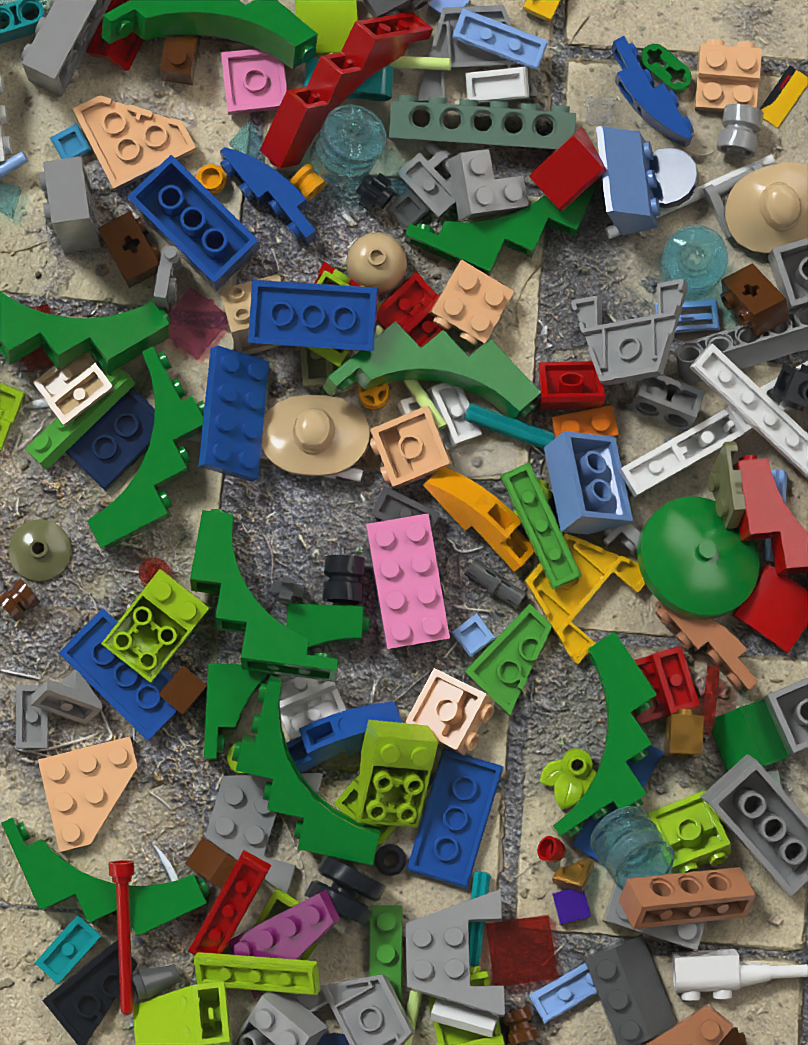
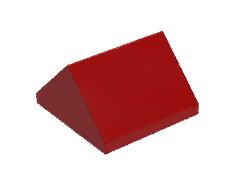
[529,127,607,211]
[538,361,605,410]

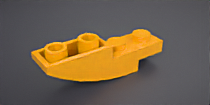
[423,467,534,572]

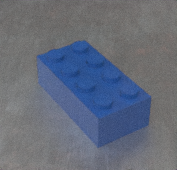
[127,155,260,291]

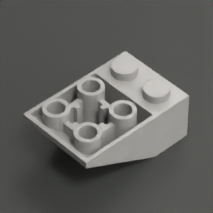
[233,992,328,1045]

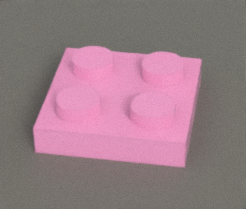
[221,49,287,115]

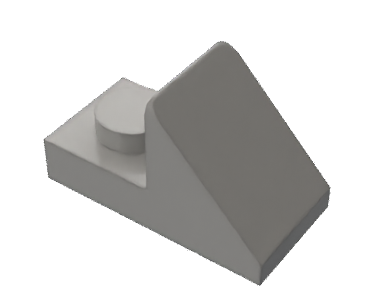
[31,670,102,724]

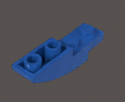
[611,36,694,147]
[220,147,316,245]
[287,702,403,773]

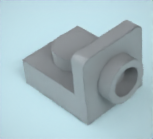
[603,523,640,555]

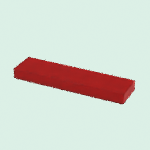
[188,850,272,955]

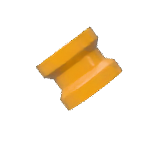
[289,163,328,202]
[358,383,389,411]

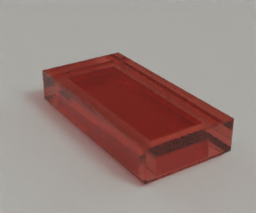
[700,665,720,735]

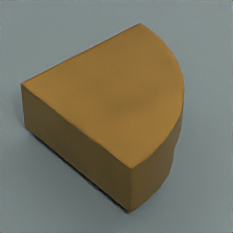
[552,860,594,892]

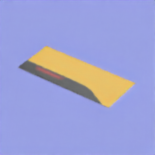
[760,65,808,128]

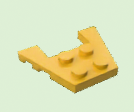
[524,533,646,665]

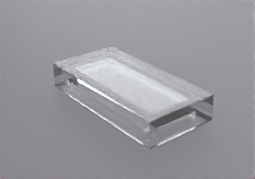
[451,441,516,478]

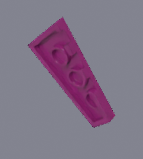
[228,890,340,999]

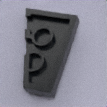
[42,939,138,1045]

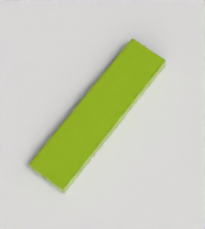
[193,952,321,995]

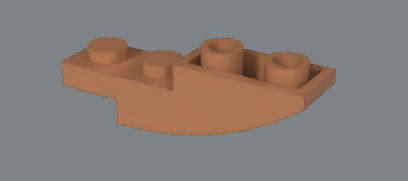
[655,600,758,692]

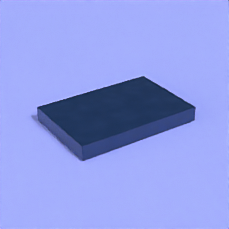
[65,388,155,492]

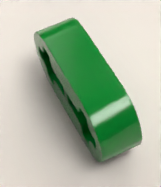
[640,43,692,94]

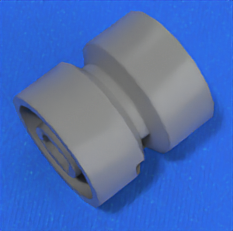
[717,104,764,158]

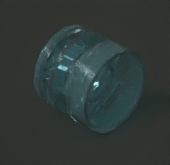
[310,104,386,188]
[659,225,728,300]
[590,806,675,890]

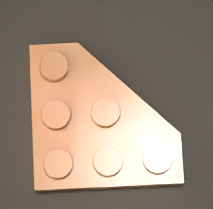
[73,95,197,192]
[38,736,138,852]

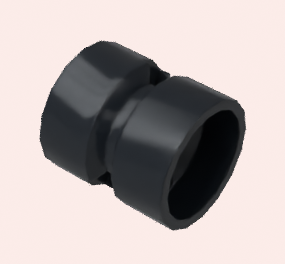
[323,555,365,604]

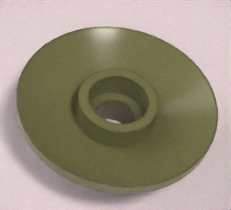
[9,519,71,582]

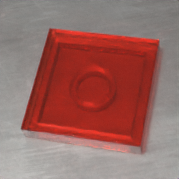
[485,915,558,986]

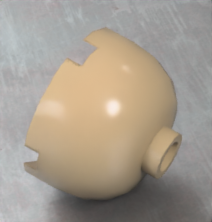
[346,232,407,295]

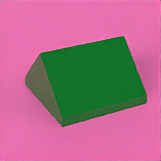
[707,699,789,772]

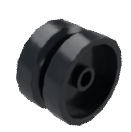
[304,855,386,927]

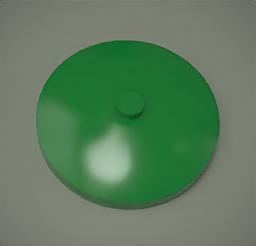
[637,497,760,619]

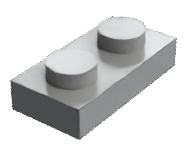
[16,685,49,749]

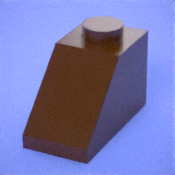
[160,35,201,85]
[185,837,237,889]

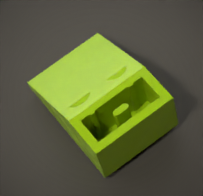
[101,569,212,683]
[356,720,438,828]
[133,981,233,1045]

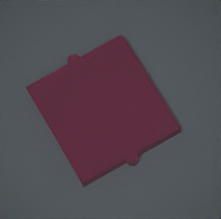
[168,287,228,360]

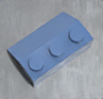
[596,126,661,235]
[544,431,633,535]

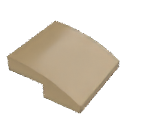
[33,352,114,426]

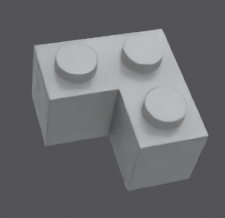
[448,149,529,221]

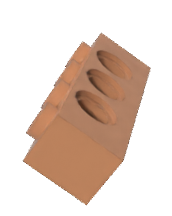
[619,867,756,929]

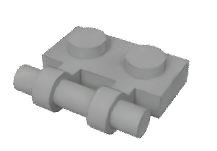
[397,141,456,220]
[154,246,181,311]

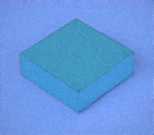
[50,123,92,159]

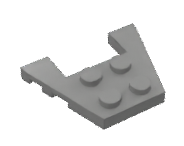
[417,5,537,102]
[571,279,688,386]
[205,773,323,893]
[406,890,505,1017]
[289,974,415,1045]

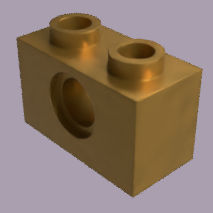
[664,709,704,758]

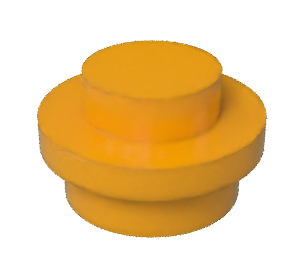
[196,164,227,195]

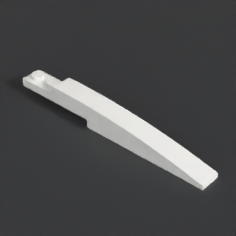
[619,361,808,497]

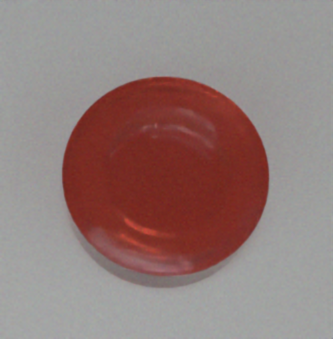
[139,558,171,587]

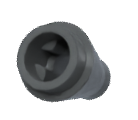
[132,964,181,1000]

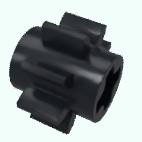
[356,173,394,212]

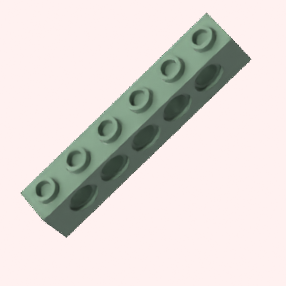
[389,95,576,149]

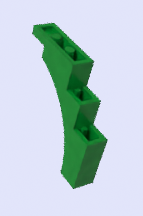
[102,0,318,69]
[405,176,602,276]
[0,291,171,374]
[323,321,541,419]
[190,509,338,682]
[204,603,369,761]
[1,817,211,936]

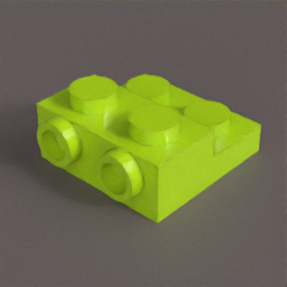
[647,790,732,874]

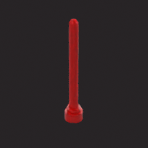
[108,860,135,1015]

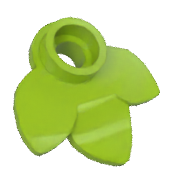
[540,748,596,810]

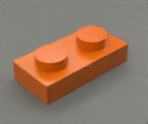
[551,405,619,438]

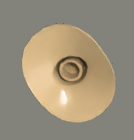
[725,162,808,254]
[261,395,370,476]

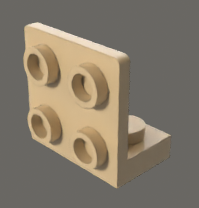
[220,274,282,355]

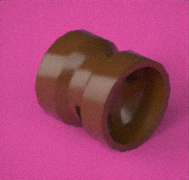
[0,578,40,622]
[502,1006,540,1045]

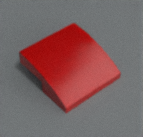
[376,272,446,348]
[732,564,808,653]
[632,646,700,725]

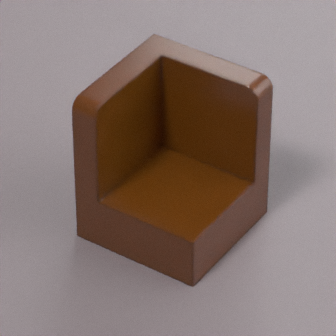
[160,666,207,717]

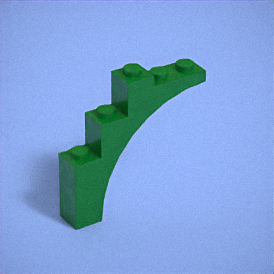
[87,346,205,551]
[551,631,657,838]
[232,675,380,865]

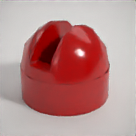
[537,836,566,863]

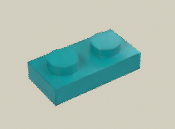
[35,915,102,984]

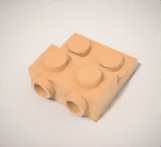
[694,39,762,112]
[429,260,514,346]
[369,405,452,489]
[405,668,494,756]

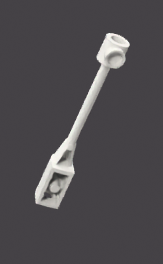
[672,949,808,1001]

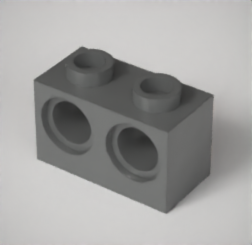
[629,375,705,432]

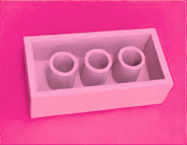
[365,513,450,649]

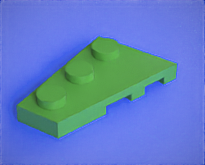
[464,604,552,716]

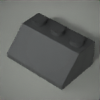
[583,934,677,1045]

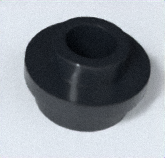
[374,844,406,876]

